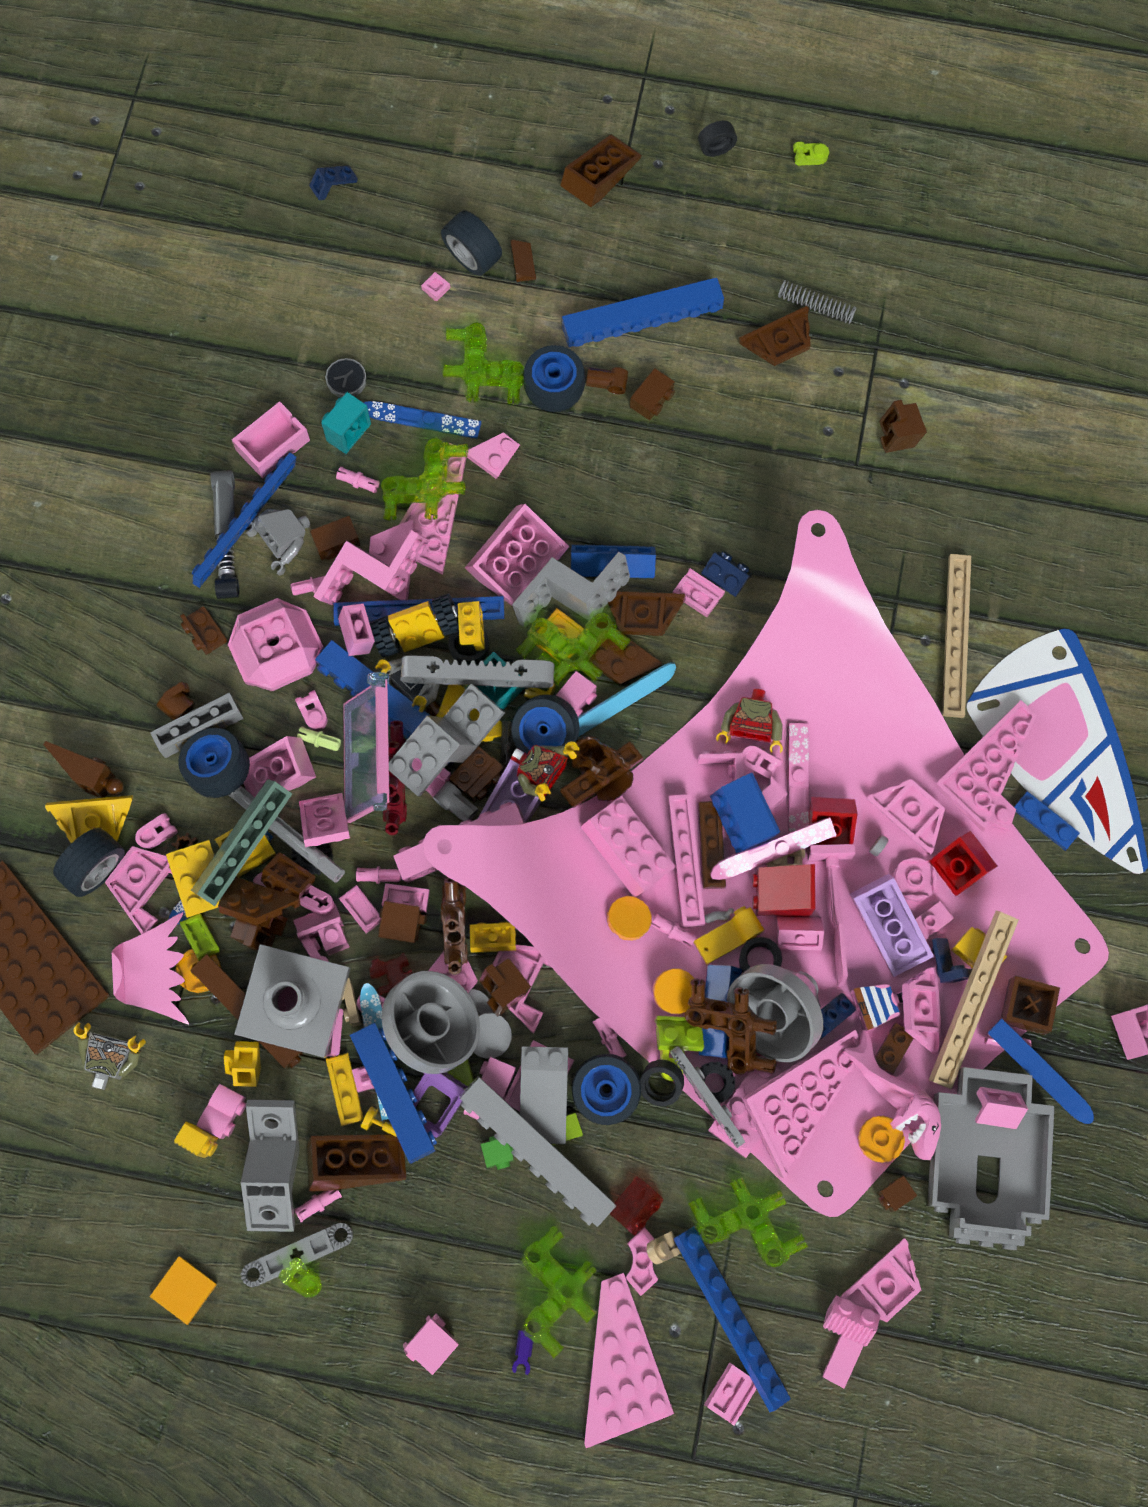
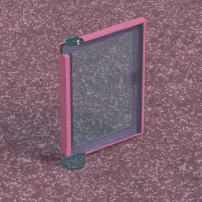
[343,672,390,823]

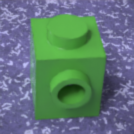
[481,1136,514,1170]

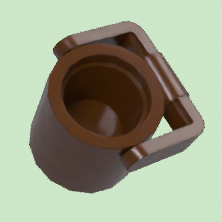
[156,681,195,721]

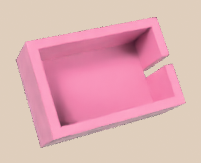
[232,402,310,479]

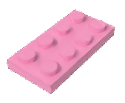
[708,1055,784,1158]

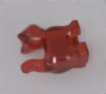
[369,953,413,996]

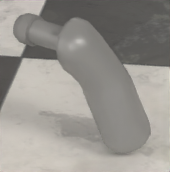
[704,908,734,923]

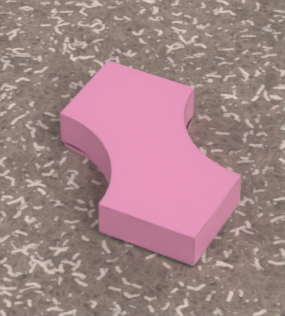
[625,1227,658,1296]

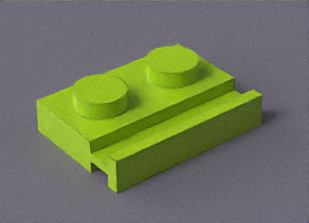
[655,1016,704,1052]

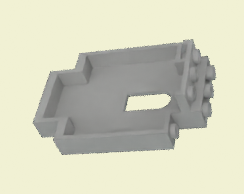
[927,1067,1054,1250]

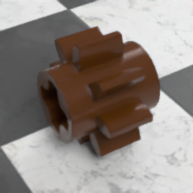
[171,832,199,850]

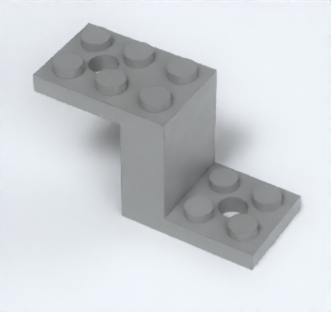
[512,552,630,628]
[389,684,505,796]
[241,1100,299,1232]

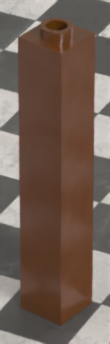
[190,954,303,1069]

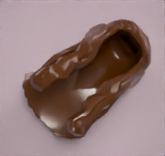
[572,736,634,801]

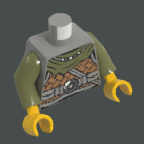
[74,1022,146,1090]

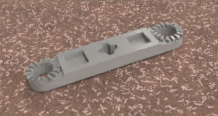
[670,1046,745,1148]
[241,1223,353,1287]

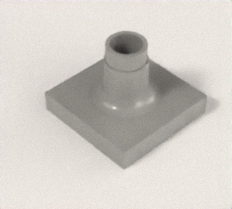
[234,944,351,1058]

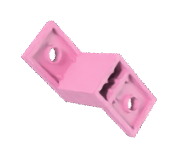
[313,530,429,605]

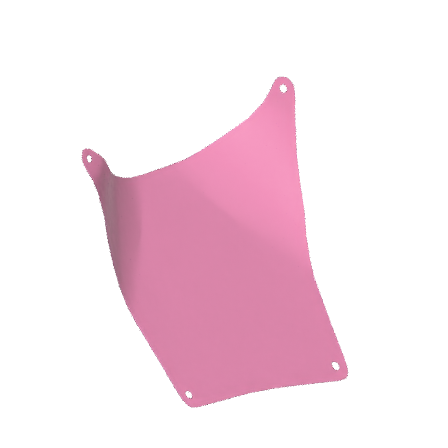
[423,510,1109,1217]

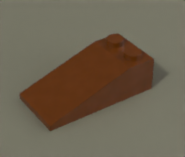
[560,134,642,207]
[307,1134,406,1191]

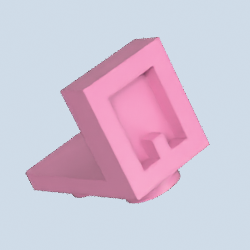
[697,750,745,782]

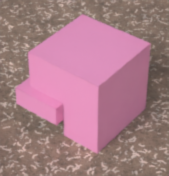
[403,1313,459,1375]

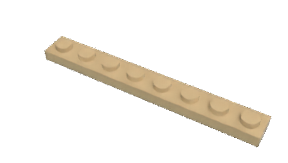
[942,554,971,718]
[929,910,1019,1089]

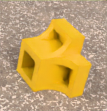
[224,1041,261,1087]

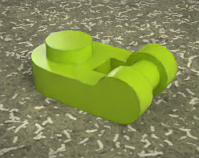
[793,142,829,166]

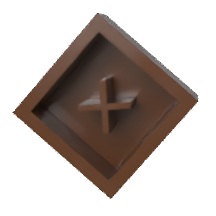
[1001,976,1060,1035]

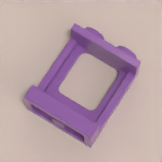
[413,1072,468,1138]

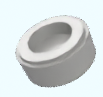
[869,834,889,856]

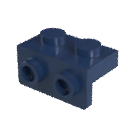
[701,551,753,597]

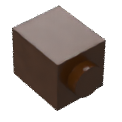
[877,1176,917,1212]

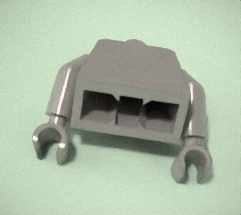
[246,509,310,576]

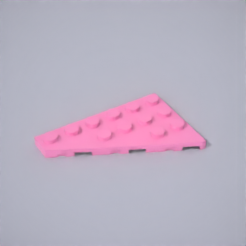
[742,1029,860,1178]
[584,1273,674,1448]

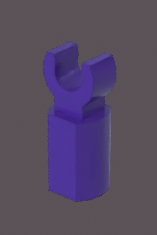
[512,1330,535,1375]

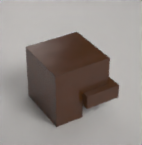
[879,400,927,453]
[378,900,427,943]
[230,915,287,953]
[479,958,531,1017]

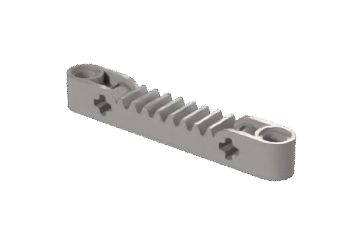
[400,656,554,688]

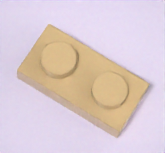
[342,978,362,1027]

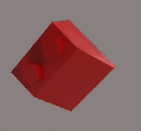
[808,797,858,848]
[929,831,998,896]

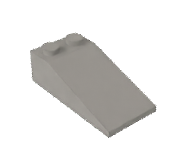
[520,1046,568,1144]

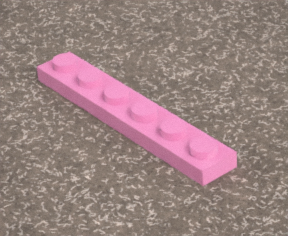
[668,794,705,927]

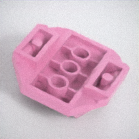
[228,598,324,691]

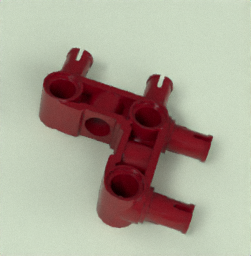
[383,720,407,835]

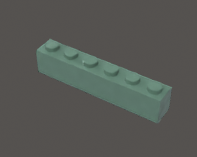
[191,779,292,906]

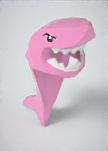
[844,1030,941,1160]

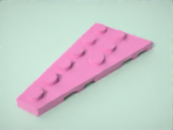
[399,443,467,575]
[934,700,1037,831]

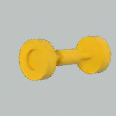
[361,1106,397,1137]

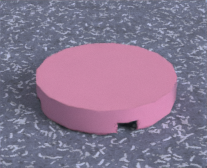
[893,857,938,901]

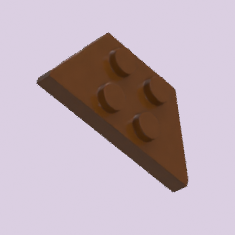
[738,306,811,366]
[608,591,686,636]
[586,617,662,686]
[218,877,300,925]

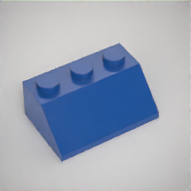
[710,773,780,854]

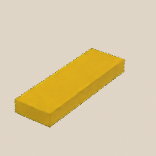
[326,1053,364,1126]

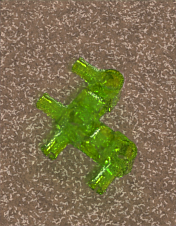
[443,322,524,404]
[381,438,468,521]
[515,613,631,685]
[688,1177,808,1267]
[522,1226,597,1359]

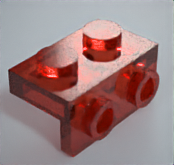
[609,1176,664,1236]

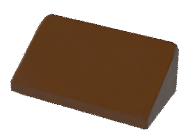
[511,240,536,282]

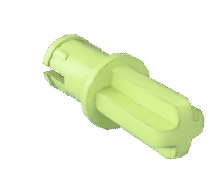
[297,726,341,751]

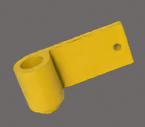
[693,906,765,965]

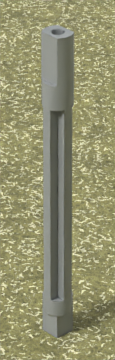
[228,786,345,883]

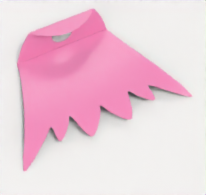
[112,912,189,1024]

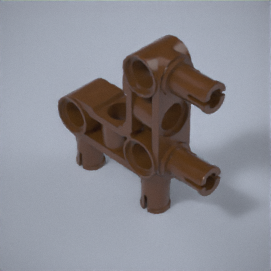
[441,876,468,975]
[685,979,777,1075]

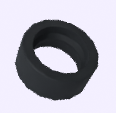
[698,120,737,157]
[448,631,490,666]
[739,937,783,973]
[640,1059,684,1107]

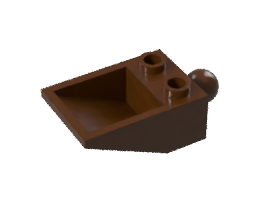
[43,741,124,798]

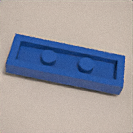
[1014,791,1080,851]

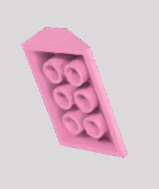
[465,504,569,605]

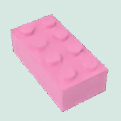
[581,796,675,897]

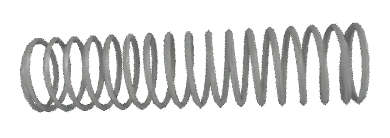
[778,280,856,324]

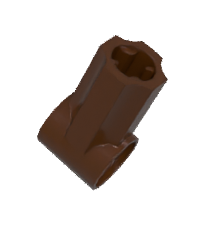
[586,367,628,395]

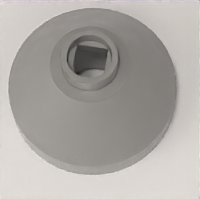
[727,964,823,1062]
[382,971,480,1074]

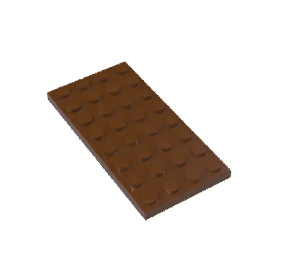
[0,860,110,1055]

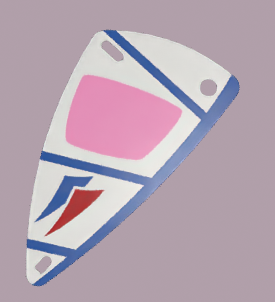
[967,629,1148,874]

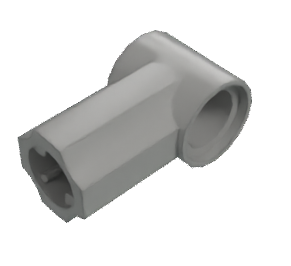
[433,781,478,821]

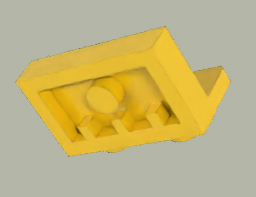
[458,601,485,651]
[470,922,516,953]

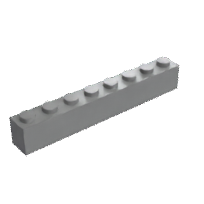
[459,1076,616,1227]

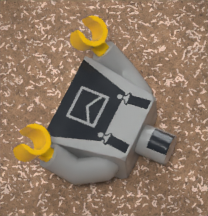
[375,655,439,713]

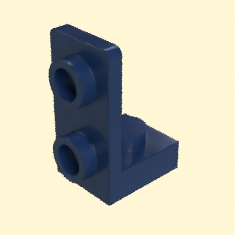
[309,165,358,200]
[932,938,972,983]
[818,993,856,1042]

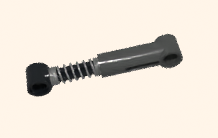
[211,470,240,599]

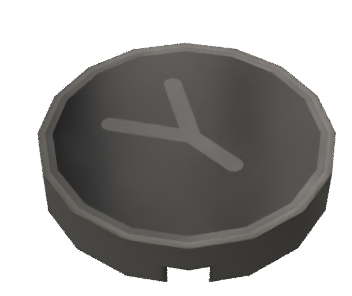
[325,358,367,397]

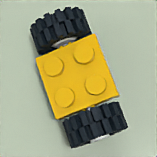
[370,594,459,658]

